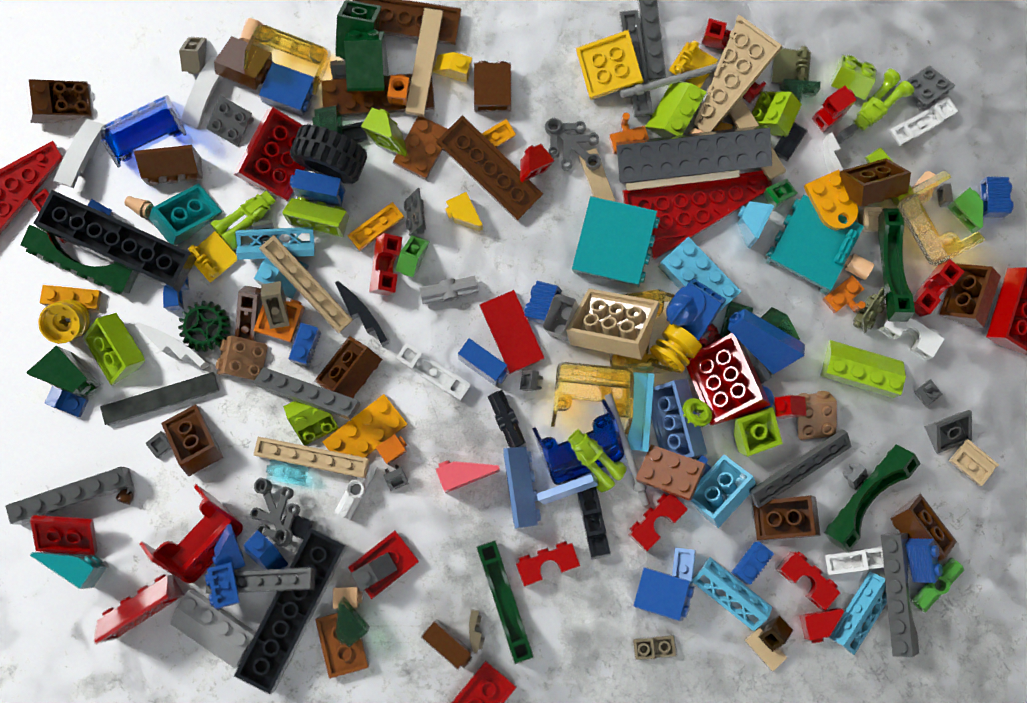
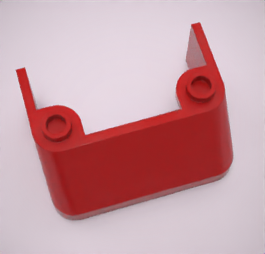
[139,484,243,583]

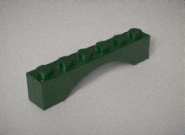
[878,208,915,322]
[20,224,138,295]
[824,444,921,553]
[477,541,534,664]

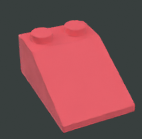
[436,460,500,493]

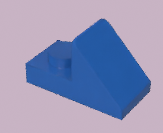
[44,385,89,418]

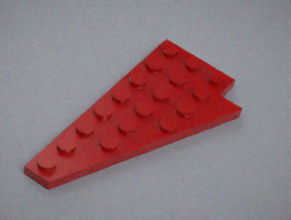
[0,141,64,235]
[622,170,772,260]

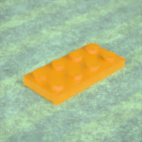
[322,394,408,458]

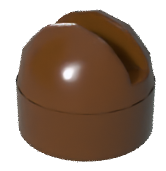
[115,489,133,505]

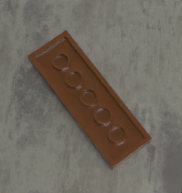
[352,0,462,45]
[321,74,435,118]
[436,115,543,221]

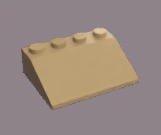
[566,288,659,359]

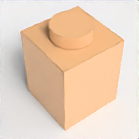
[333,587,363,609]

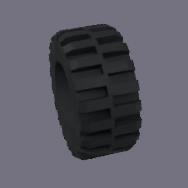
[290,124,367,184]

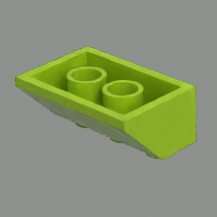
[645,82,707,137]
[282,197,349,237]
[82,313,146,385]

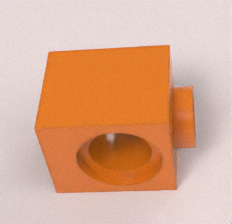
[387,74,410,105]
[375,434,407,465]

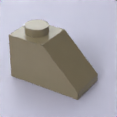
[179,37,207,74]
[261,281,290,329]

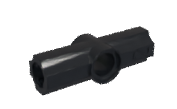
[487,390,526,448]

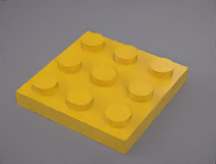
[576,30,644,100]

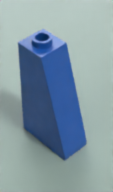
[728,309,805,374]

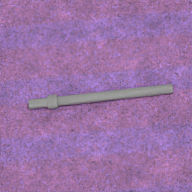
[620,63,718,98]
[604,393,650,506]

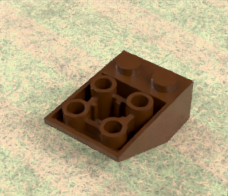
[26,79,92,124]

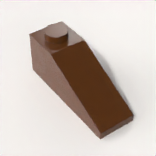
[235,286,262,341]

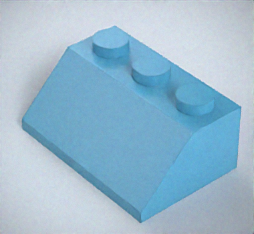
[689,455,757,528]

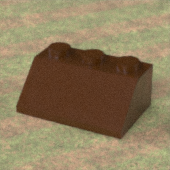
[134,145,203,186]
[839,158,911,207]
[939,263,1001,328]
[314,336,383,399]
[890,494,957,562]

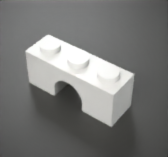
[878,315,944,360]

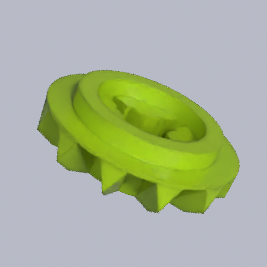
[681,398,712,428]

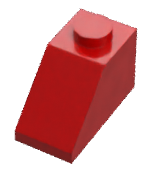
[520,144,555,182]
[772,395,807,420]
[799,608,844,643]

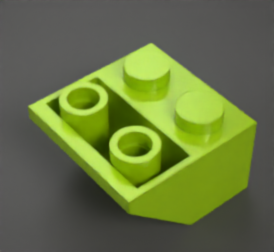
[831,55,876,100]
[752,91,802,136]
[283,401,339,446]

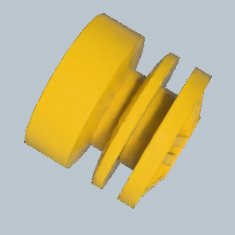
[38,299,91,344]
[650,323,702,374]

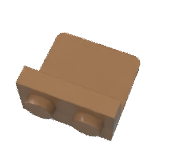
[215,335,268,381]
[797,391,837,440]

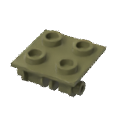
[771,46,811,87]
[853,287,886,334]

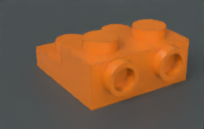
[253,299,305,343]

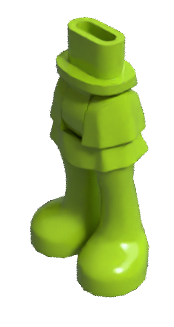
[853,69,915,131]
[210,191,276,250]
[567,429,627,492]

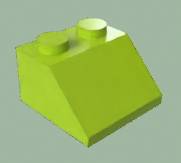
[361,108,407,156]
[733,407,783,457]

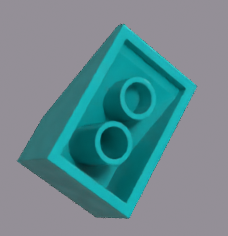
[149,183,222,246]
[30,552,107,589]

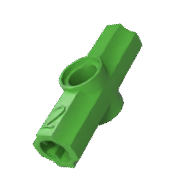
[911,558,965,613]

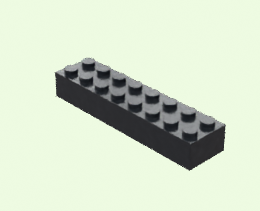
[616,125,772,183]
[33,190,197,292]
[234,527,348,695]

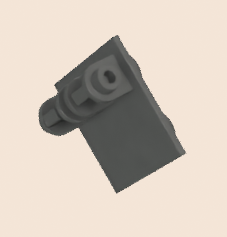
[907,66,955,109]
[206,95,254,147]
[404,188,426,236]

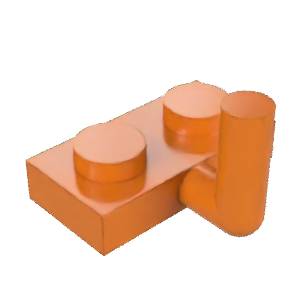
[609,113,649,154]
[822,275,865,314]

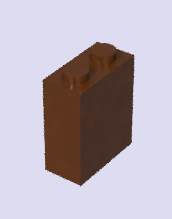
[214,36,274,90]
[474,61,511,112]
[421,619,472,670]

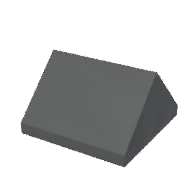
[924,410,972,454]

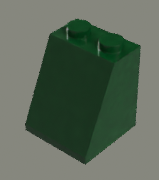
[335,0,382,60]
[344,30,389,91]
[26,345,101,397]

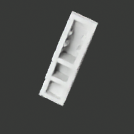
[53,119,106,188]
[135,322,210,370]
[825,547,884,575]

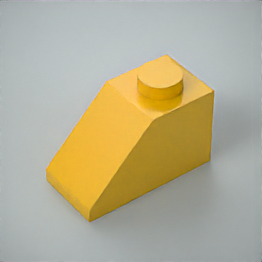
[432,52,473,83]
[444,192,483,231]

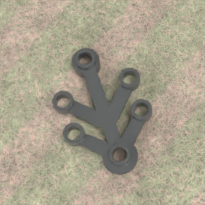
[545,118,601,171]
[250,478,300,547]

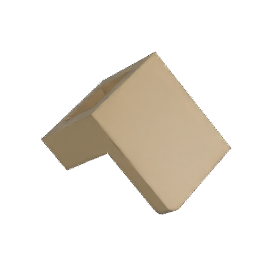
[857,207,883,232]

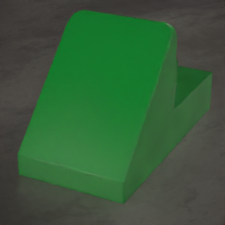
[763,179,798,210]

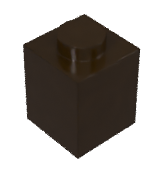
[758,615,793,652]

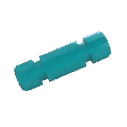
[834,229,859,265]

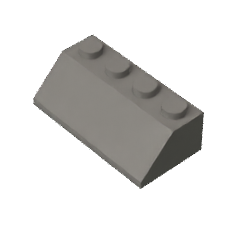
[170,590,256,669]

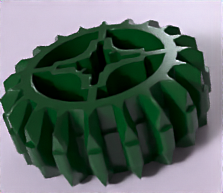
[178,301,231,352]

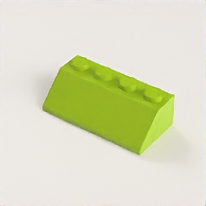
[820,340,906,398]

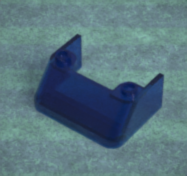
[101,95,187,168]
[532,399,624,485]

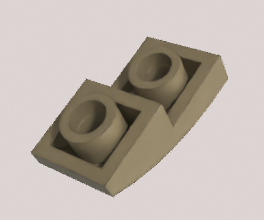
[469,609,485,654]
[633,635,676,660]

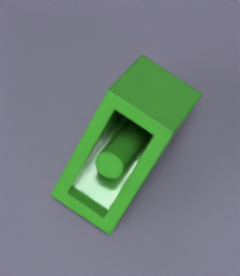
[947,188,983,234]
[396,235,430,277]

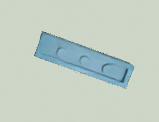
[235,227,315,260]
[627,372,654,452]
[693,557,772,631]
[829,571,887,655]

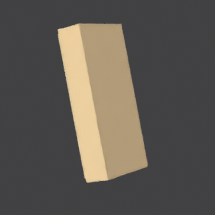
[744,627,787,671]

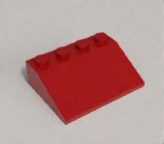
[233,107,305,201]
[986,267,1027,355]
[686,333,770,426]
[93,574,185,644]

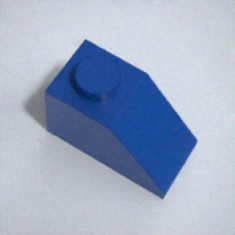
[212,524,246,570]

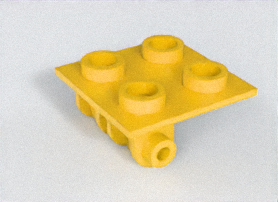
[668,40,718,88]
[188,231,238,283]

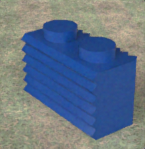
[980,177,1014,217]
[524,281,562,324]
[288,323,321,367]
[905,539,943,583]
[731,542,774,584]

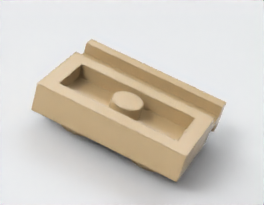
[949,440,999,486]

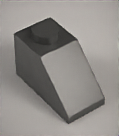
[351,552,398,591]

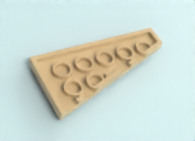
[694,14,783,132]

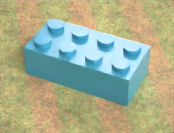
[658,237,741,313]

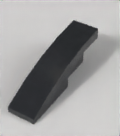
[335,281,389,347]
[574,478,611,560]

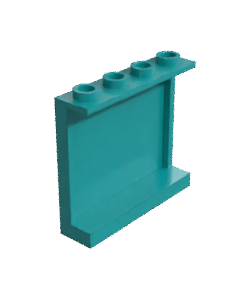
[766,195,864,295]
[572,196,660,288]

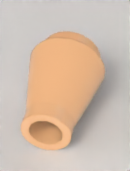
[124,196,154,218]

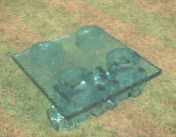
[266,459,309,486]

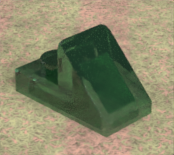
[779,79,821,102]

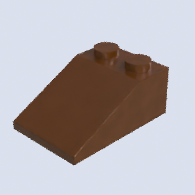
[161,404,224,477]
[753,495,821,541]

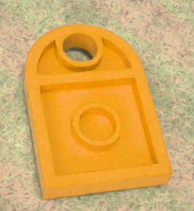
[803,169,858,230]

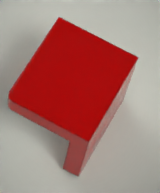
[742,81,767,104]

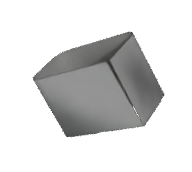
[543,294,579,341]

